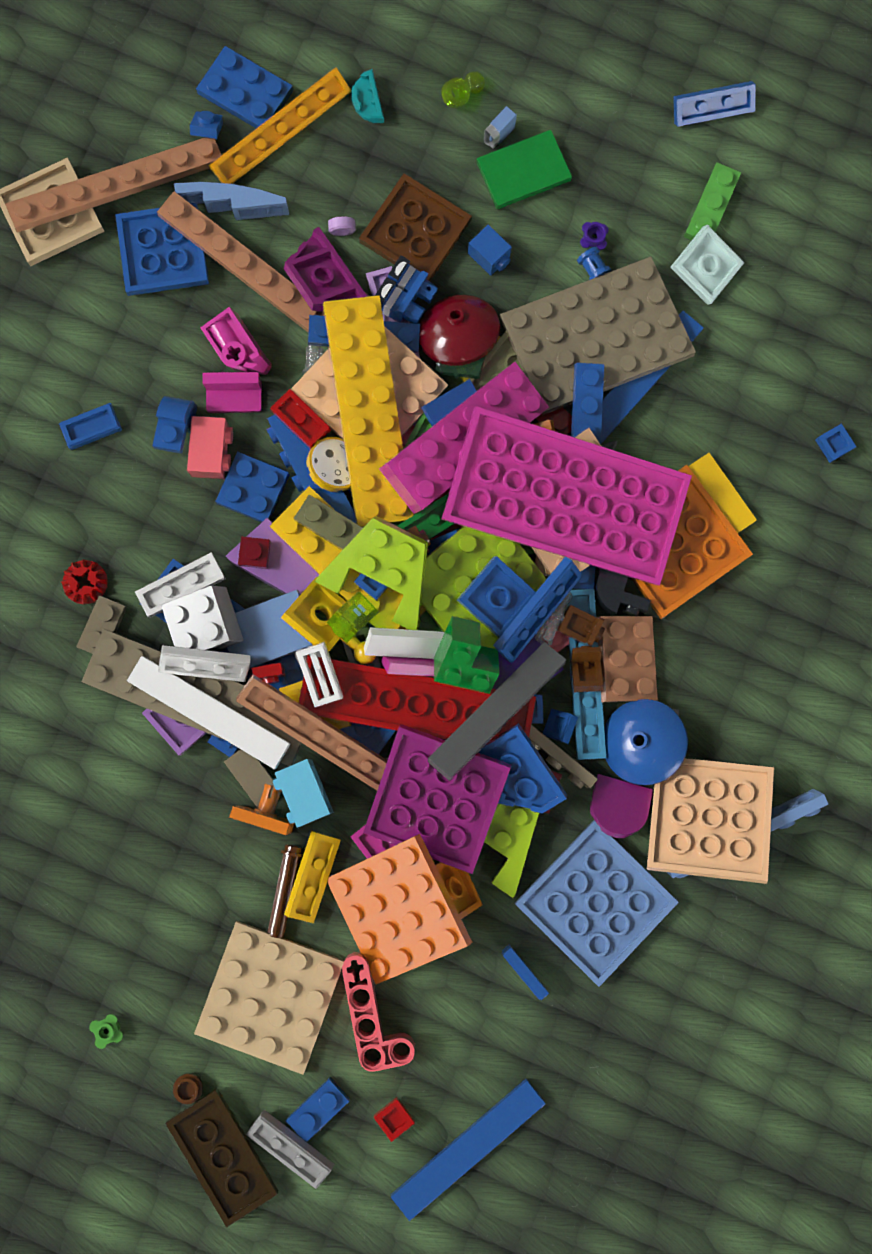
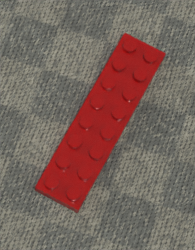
[299,655,536,741]

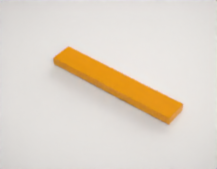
[209,67,352,184]

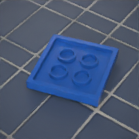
[115,203,209,296]

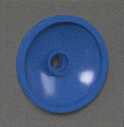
[604,699,688,785]

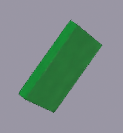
[476,130,572,210]

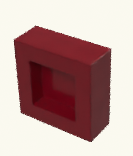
[238,536,271,569]

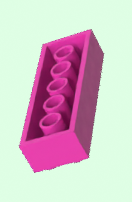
[379,362,549,514]

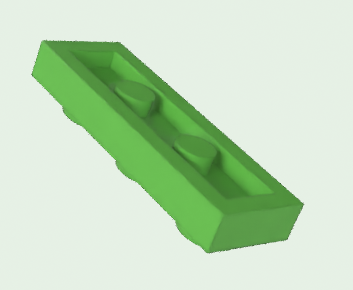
[684,162,741,240]

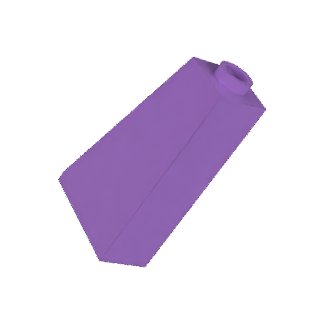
[226,518,338,613]

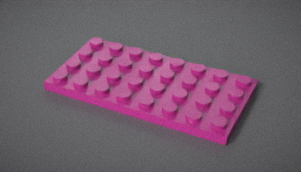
[442,406,692,585]

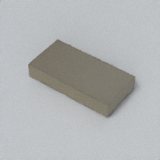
[224,749,274,808]

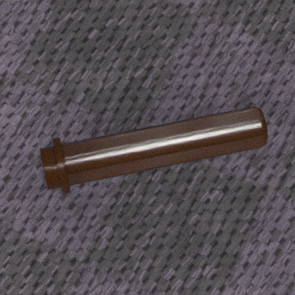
[267,844,304,938]

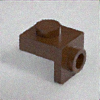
[557,605,605,646]
[571,646,604,692]

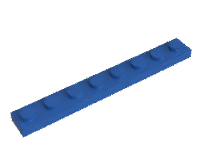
[571,363,604,589]

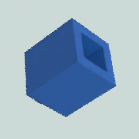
[468,225,511,276]

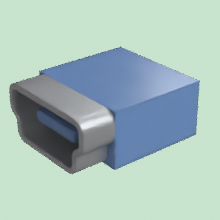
[484,106,517,148]

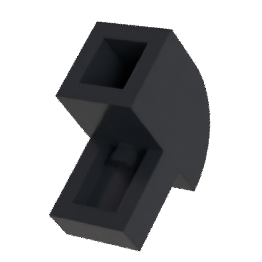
[594,568,651,616]

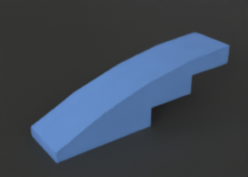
[174,182,289,220]

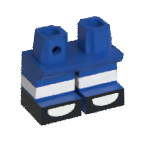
[375,255,438,324]

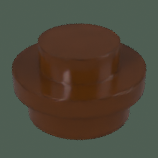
[173,1073,203,1104]

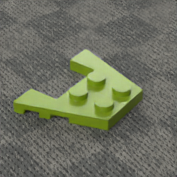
[315,516,428,630]
[484,804,539,898]

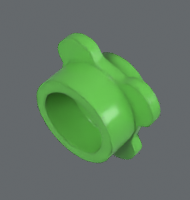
[89,1014,123,1049]

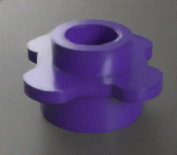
[580,222,609,250]

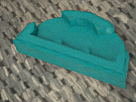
[352,69,384,123]

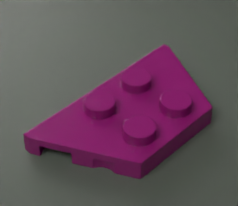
[284,227,367,311]

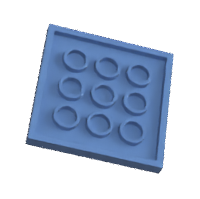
[515,820,679,987]

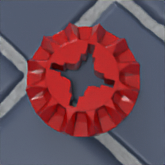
[61,559,107,604]

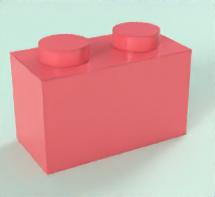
[187,416,233,479]

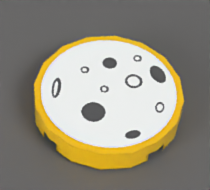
[306,437,351,492]

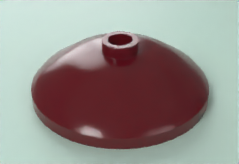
[419,295,500,366]

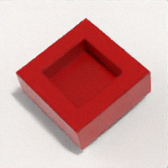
[252,663,285,684]
[374,1097,415,1142]

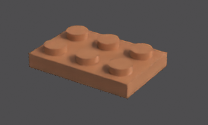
[598,616,658,702]

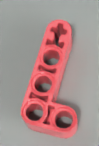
[342,952,415,1072]

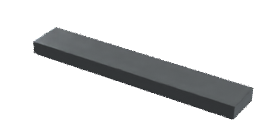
[428,642,566,781]

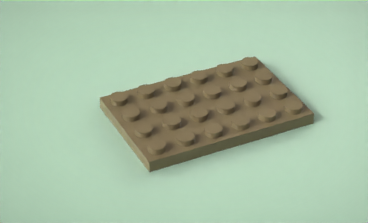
[500,257,696,415]

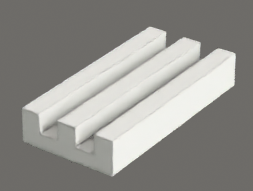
[296,642,344,707]

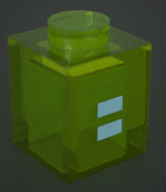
[327,591,379,643]

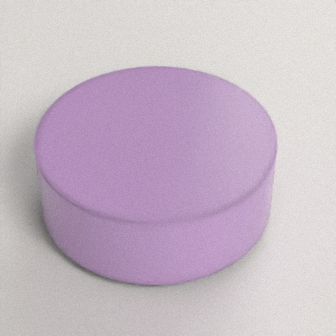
[328,217,356,236]

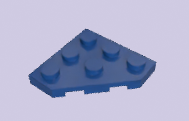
[478,723,567,813]

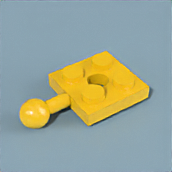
[281,577,376,664]

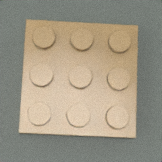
[0,158,104,266]

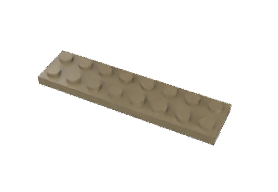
[81,629,302,766]

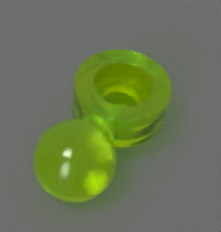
[441,71,485,108]

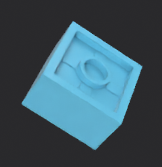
[273,759,334,828]

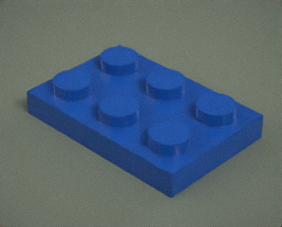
[196,46,293,128]

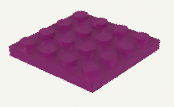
[363,724,512,874]

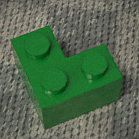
[434,616,499,694]

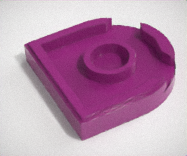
[590,774,653,838]

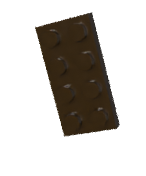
[165,1088,279,1228]

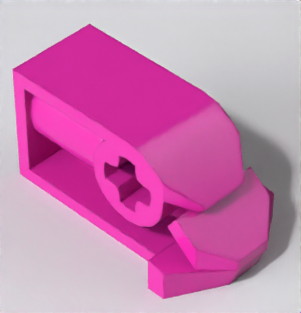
[200,307,272,375]

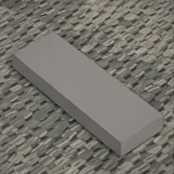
[246,1110,334,1189]

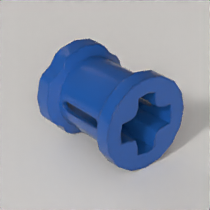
[577,247,612,280]

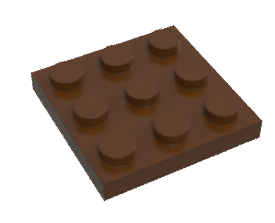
[359,174,472,281]

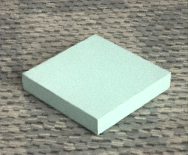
[671,225,744,305]

